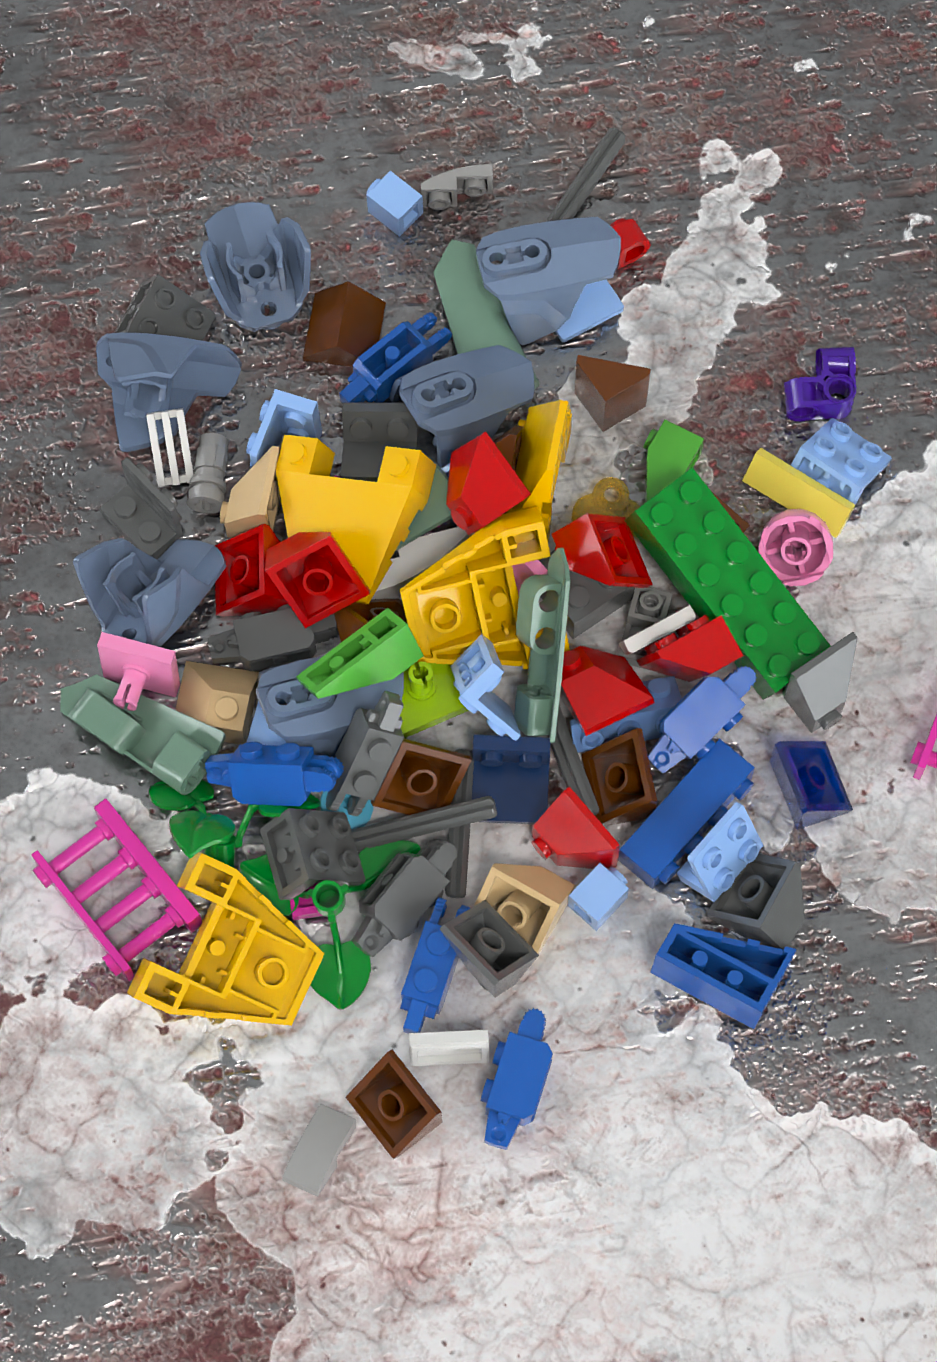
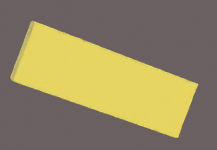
[742,448,855,538]

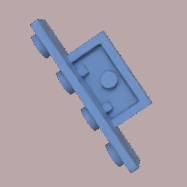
[570,676,682,753]

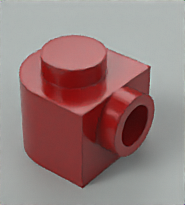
[610,218,651,269]

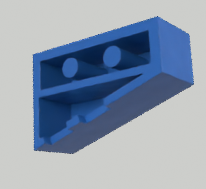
[650,923,797,1029]

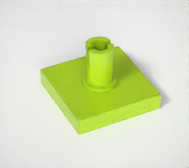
[400,661,469,739]

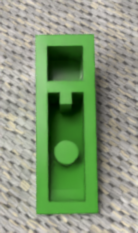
[643,419,704,503]
[296,608,424,699]

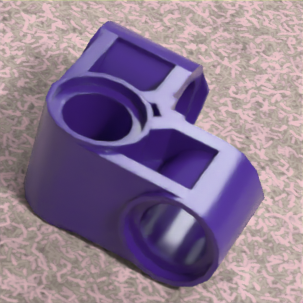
[784,347,857,422]

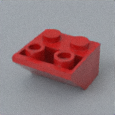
[636,615,744,682]

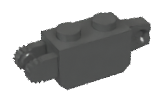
[208,604,339,672]
[325,691,404,817]
[351,839,458,957]

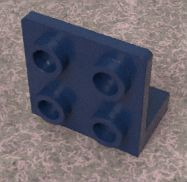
[472,734,551,825]

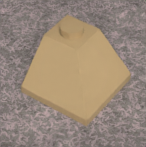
[220,446,280,538]
[176,661,259,744]
[474,863,576,963]

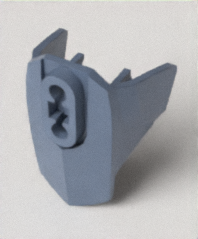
[200,202,311,332]
[476,217,621,345]
[96,332,242,452]
[389,345,534,468]
[73,538,226,647]
[256,655,404,757]

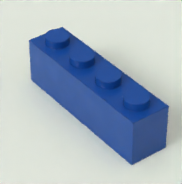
[618,738,755,889]

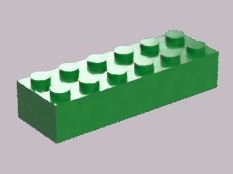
[624,467,831,700]

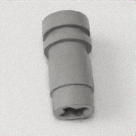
[187,433,229,513]

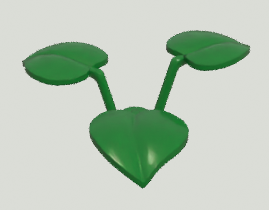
[149,780,321,868]
[240,840,421,1010]

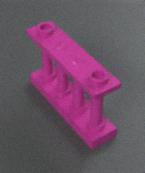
[31,798,202,982]

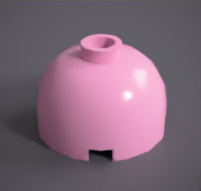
[758,509,833,586]

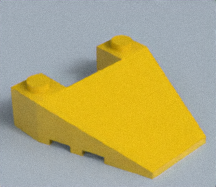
[507,400,572,560]
[276,435,436,604]
[400,506,570,669]
[127,852,324,1026]

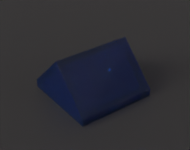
[770,741,853,830]

